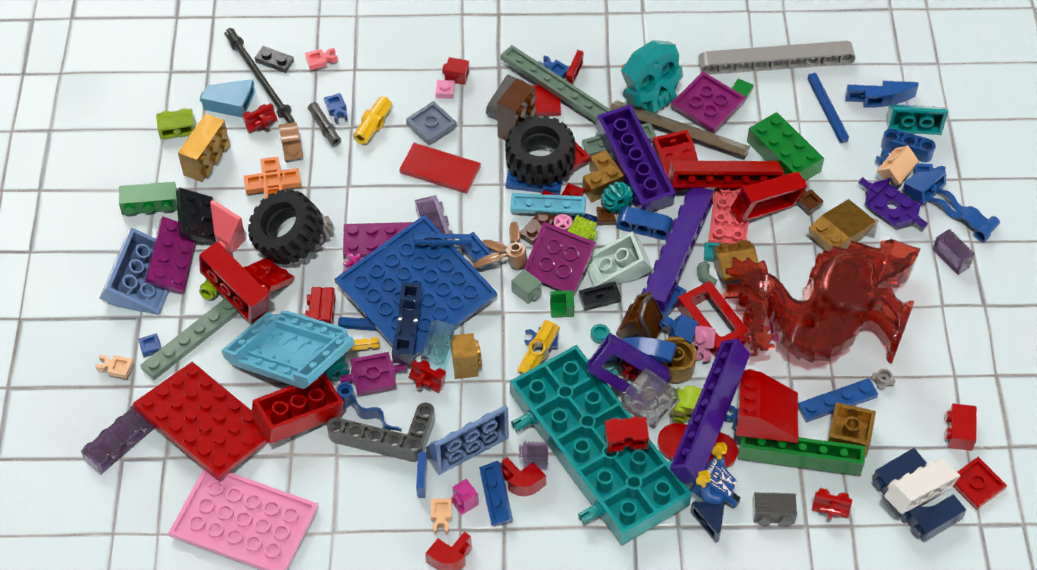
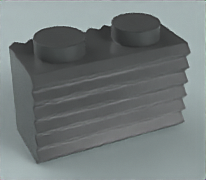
[752,492,797,526]

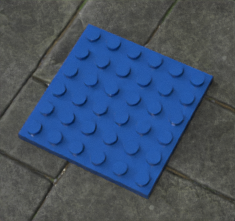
[334,214,498,359]

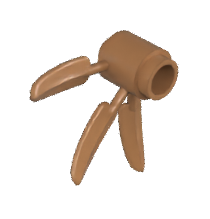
[473,222,528,270]

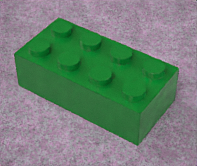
[747,112,824,181]

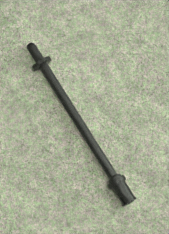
[224,28,295,123]

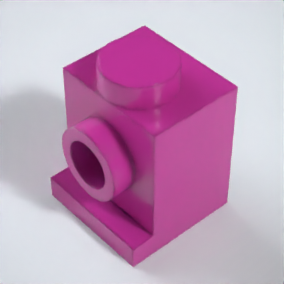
[451,478,478,515]

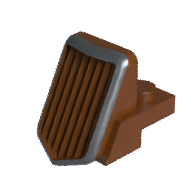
[616,291,664,339]

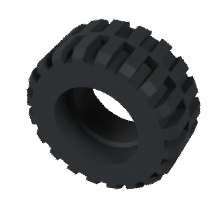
[505,115,575,186]
[248,189,324,265]

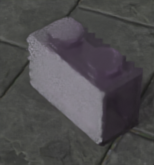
[933,229,975,275]
[519,441,548,462]

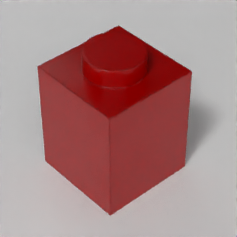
[442,57,470,85]

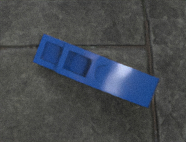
[845,81,919,108]

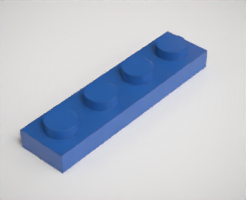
[798,378,878,423]

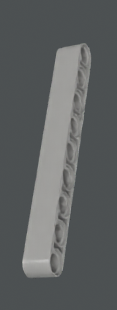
[698,41,856,75]

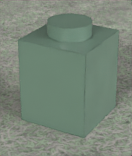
[511,269,542,304]

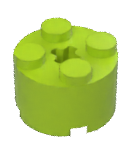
[670,386,702,424]

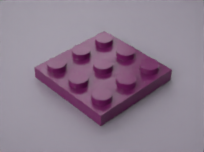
[671,71,746,134]
[523,222,597,296]

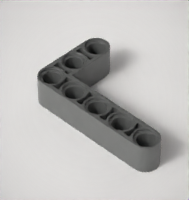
[327,402,435,462]

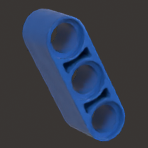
[881,128,936,163]
[616,206,673,240]

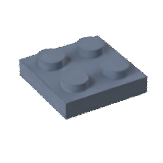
[406,101,457,144]

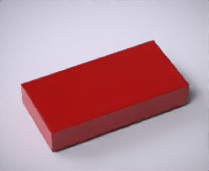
[566,50,584,85]

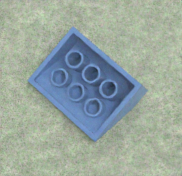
[99,228,168,315]
[426,405,509,475]

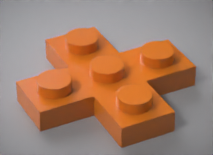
[244,156,301,199]

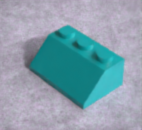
[886,104,948,135]

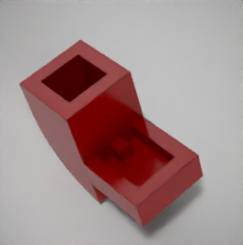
[501,457,546,496]
[425,531,472,570]

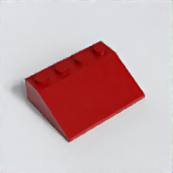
[736,369,798,443]

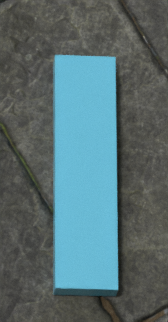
[510,193,586,216]

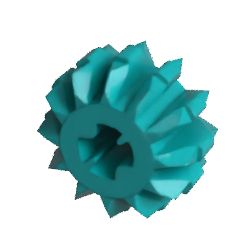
[601,181,633,213]

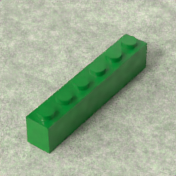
[738,436,865,476]

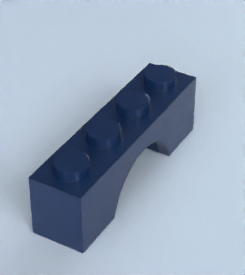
[392,282,422,365]

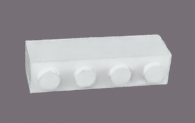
[884,458,960,514]

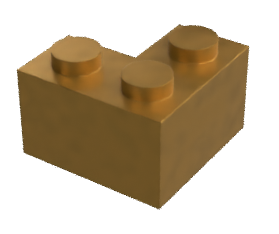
[582,150,624,203]
[450,333,482,379]

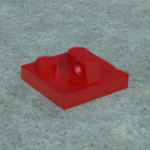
[243,258,295,293]

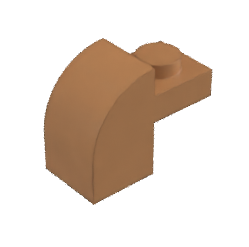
[279,122,303,160]

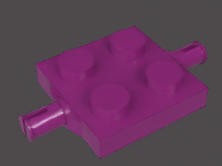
[339,352,407,396]

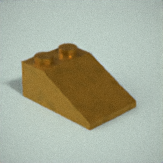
[809,199,876,260]

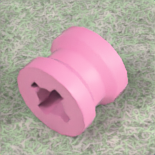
[554,214,572,231]

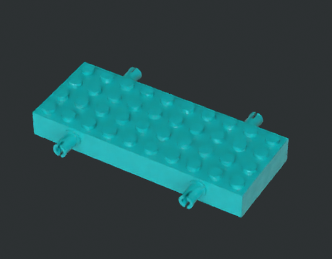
[510,345,692,545]

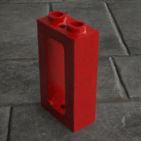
[731,171,807,223]
[676,281,749,357]

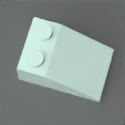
[587,232,653,286]

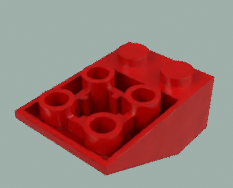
[652,130,698,192]

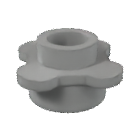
[872,369,895,389]

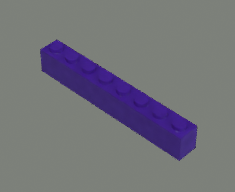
[641,188,714,312]
[669,339,750,484]

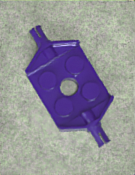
[858,177,928,229]

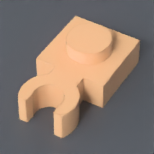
[95,355,134,379]
[431,498,452,534]

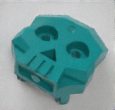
[621,40,684,113]

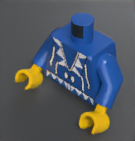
[690,442,741,507]

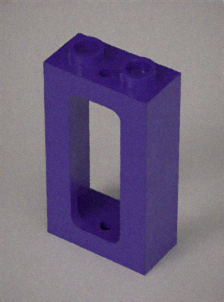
[587,333,671,407]

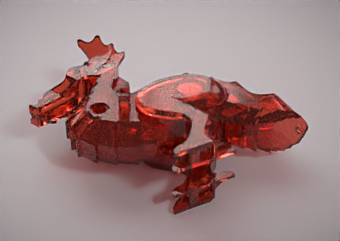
[721,238,921,364]

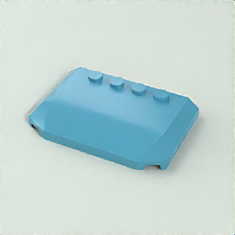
[221,311,355,389]

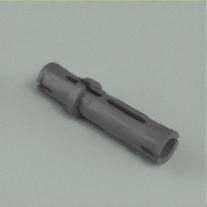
[308,102,341,146]

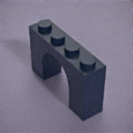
[872,448,967,543]

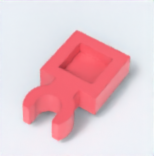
[305,48,338,70]

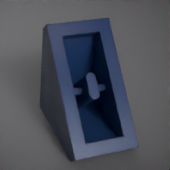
[690,501,724,543]

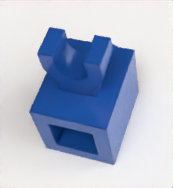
[659,314,699,343]

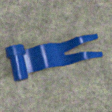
[928,190,1000,242]
[337,382,402,432]

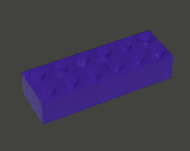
[596,104,676,212]

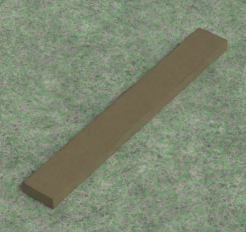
[610,100,750,156]

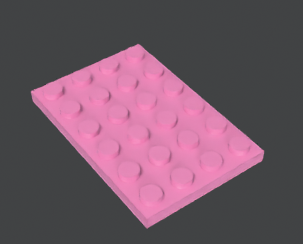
[169,469,319,570]

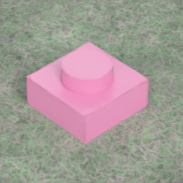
[435,80,455,99]

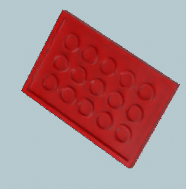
[132,361,268,480]

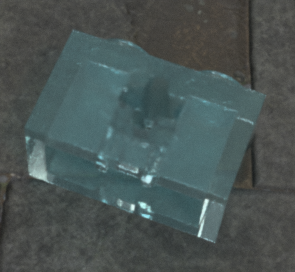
[420,320,456,365]

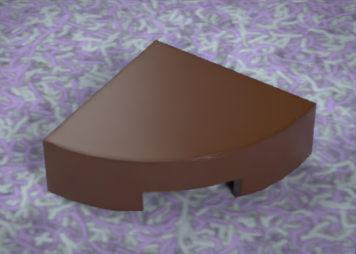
[596,207,616,226]

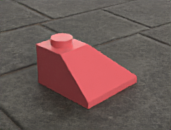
[210,200,246,253]

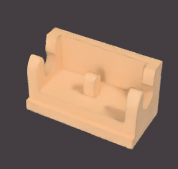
[876,146,918,185]

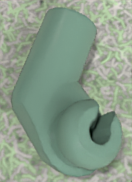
[697,262,718,286]

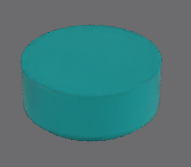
[590,324,610,344]

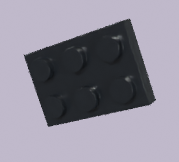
[176,187,216,245]

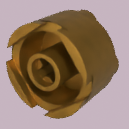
[660,337,697,383]

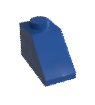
[904,169,946,205]

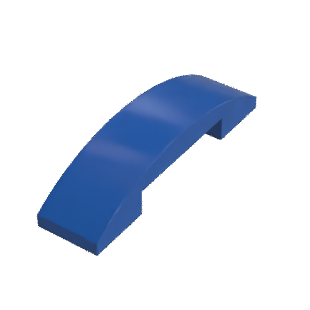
[605,337,677,363]

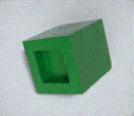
[550,290,575,318]

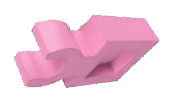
[694,326,716,362]

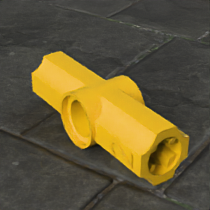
[353,96,393,145]
[517,320,560,375]

